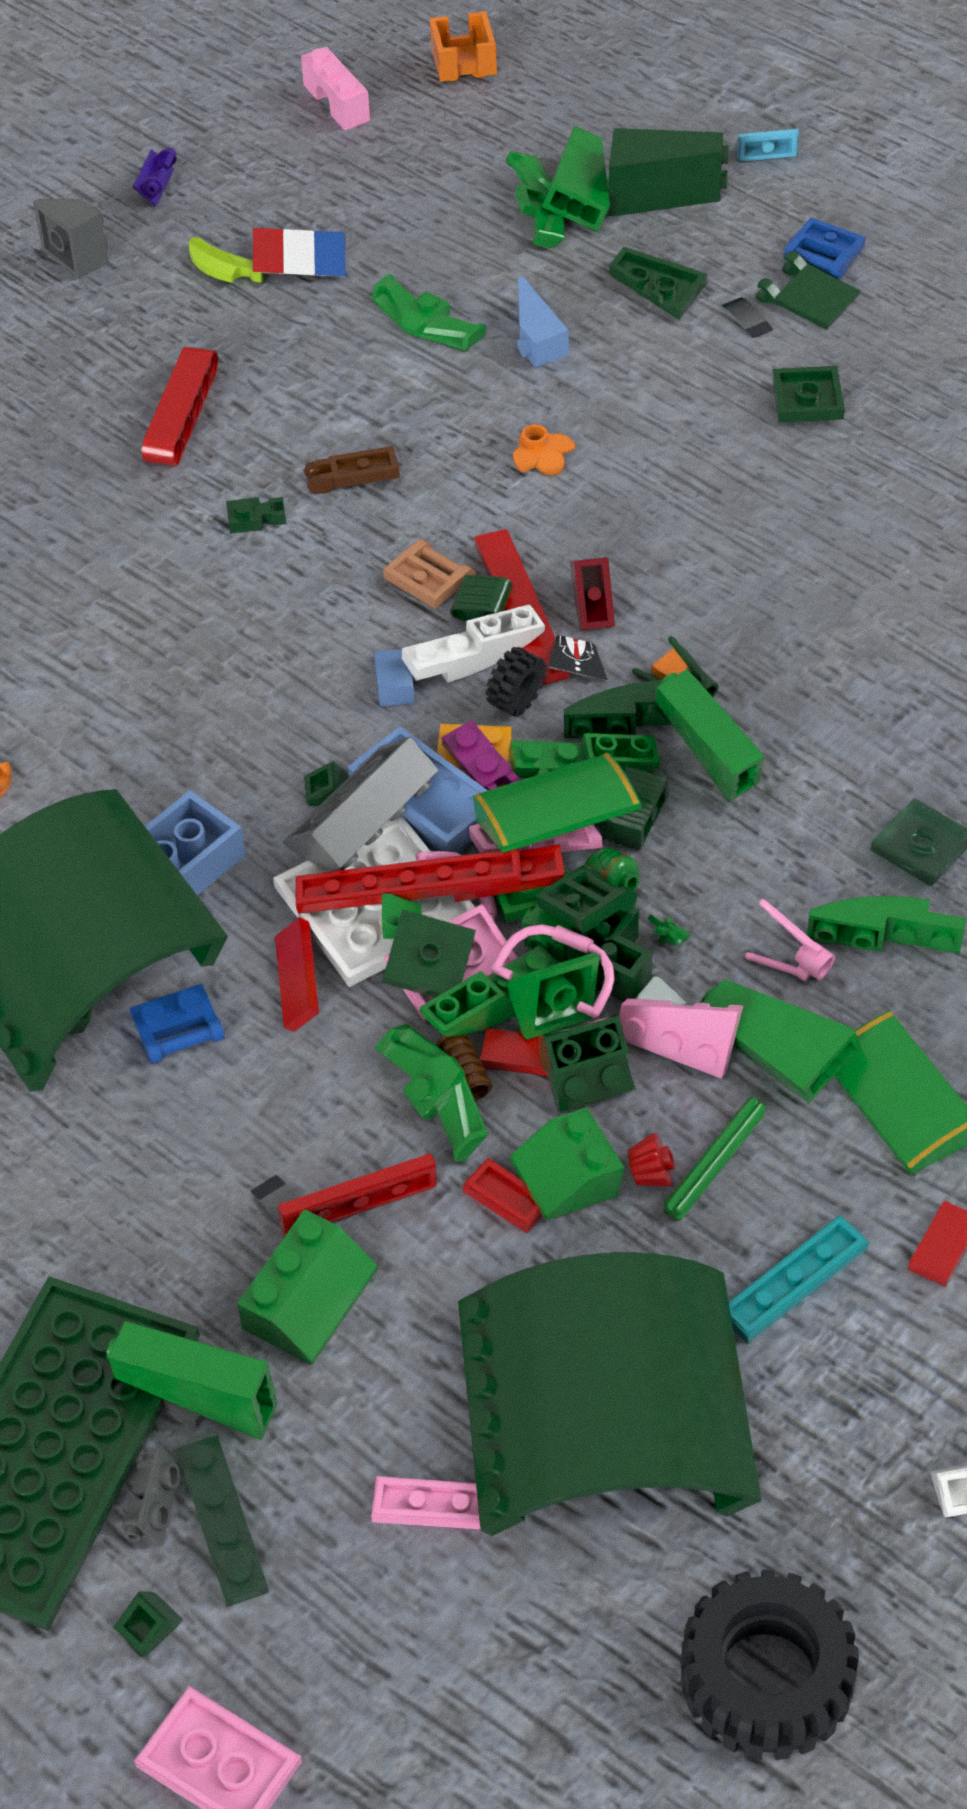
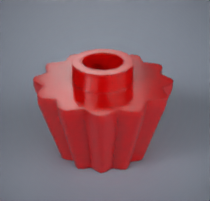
[627,1133,675,1187]

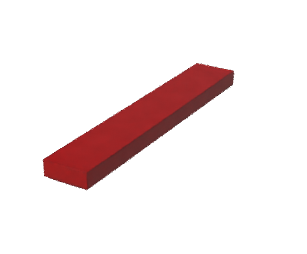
[475,529,570,685]
[295,848,522,914]

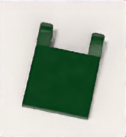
[756,251,860,330]

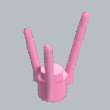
[745,899,835,982]

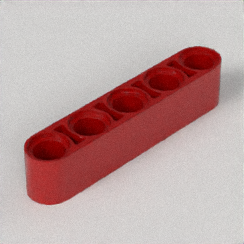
[142,346,218,466]

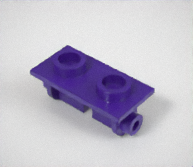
[132,148,177,207]

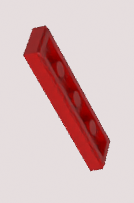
[278,1153,437,1237]

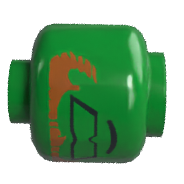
[584,848,639,897]

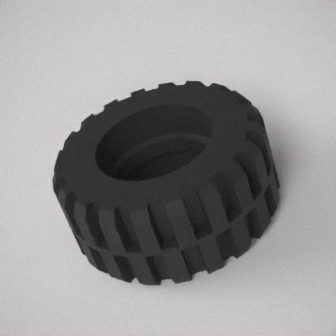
[681,1569,859,1760]

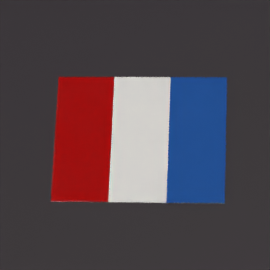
[253,228,346,277]

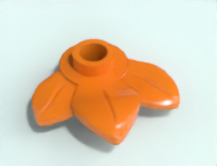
[513,424,576,475]

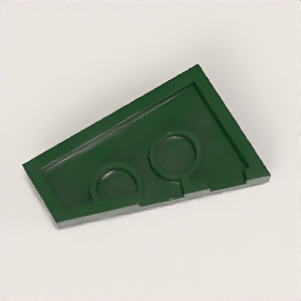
[609,247,707,320]

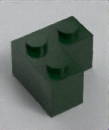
[566,907,653,1002]

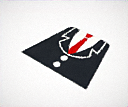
[548,635,608,681]

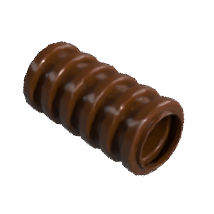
[435,1034,492,1101]

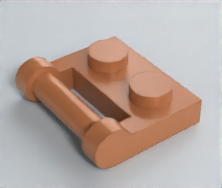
[383,539,475,609]

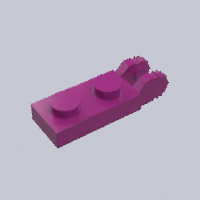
[442,720,520,790]

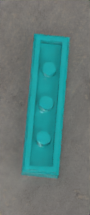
[729,1215,869,1344]

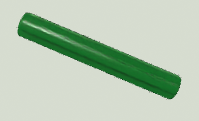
[663,1097,766,1221]

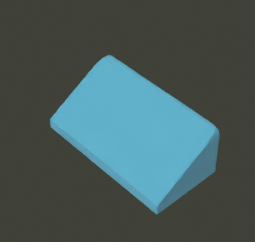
[735,129,799,162]

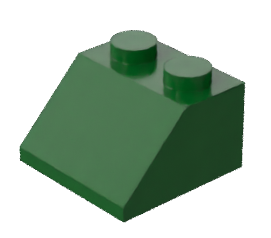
[510,1107,625,1221]

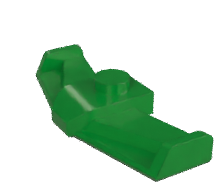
[506,151,564,248]
[371,274,486,351]
[375,1024,489,1162]

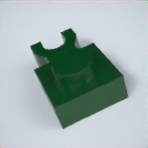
[226,497,286,534]

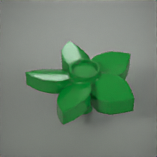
[648,914,691,946]

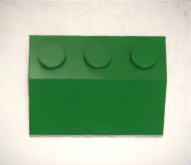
[237,1209,378,1365]

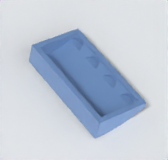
[347,726,488,853]

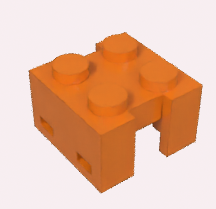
[429,11,497,82]

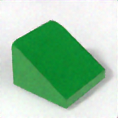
[382,893,422,939]

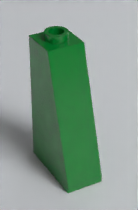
[542,125,610,232]
[656,669,764,802]
[701,979,861,1104]
[107,1321,278,1440]

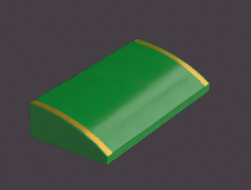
[472,753,641,853]
[834,1010,967,1175]

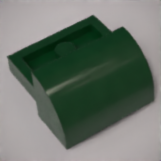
[539,1014,635,1112]

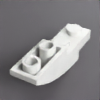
[402,604,545,683]

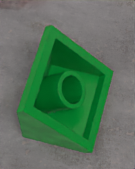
[505,952,600,1040]

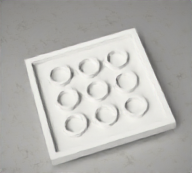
[273,815,475,987]

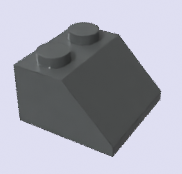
[33,199,108,279]

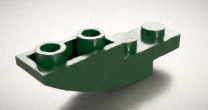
[564,680,707,739]

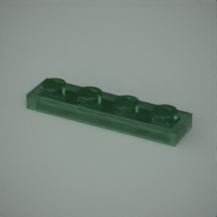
[176,1435,269,1607]

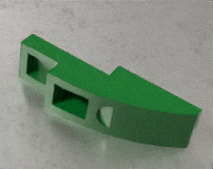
[508,733,660,778]
[807,896,966,953]
[420,945,559,1036]

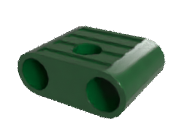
[450,575,513,621]

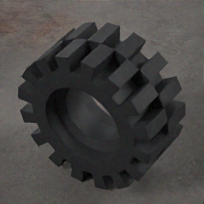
[485,647,547,717]

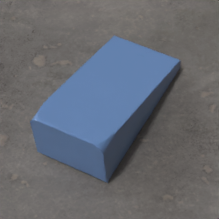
[374,649,415,707]

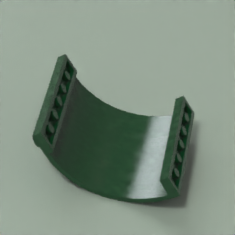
[0,789,228,1091]
[458,1252,762,1536]

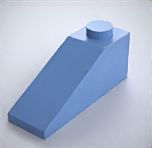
[517,277,569,368]

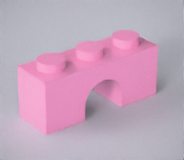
[301,46,370,130]

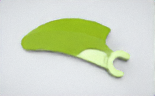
[189,237,270,283]

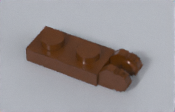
[303,446,400,494]

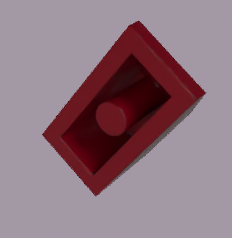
[570,557,615,630]

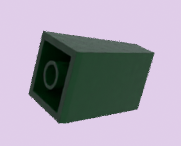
[609,128,729,216]

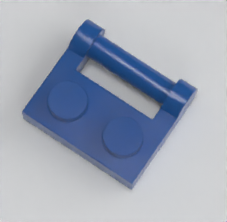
[783,217,866,279]
[129,983,225,1064]

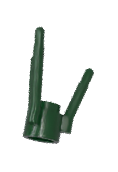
[632,636,719,697]

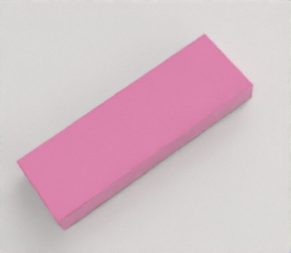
[371,1476,480,1529]

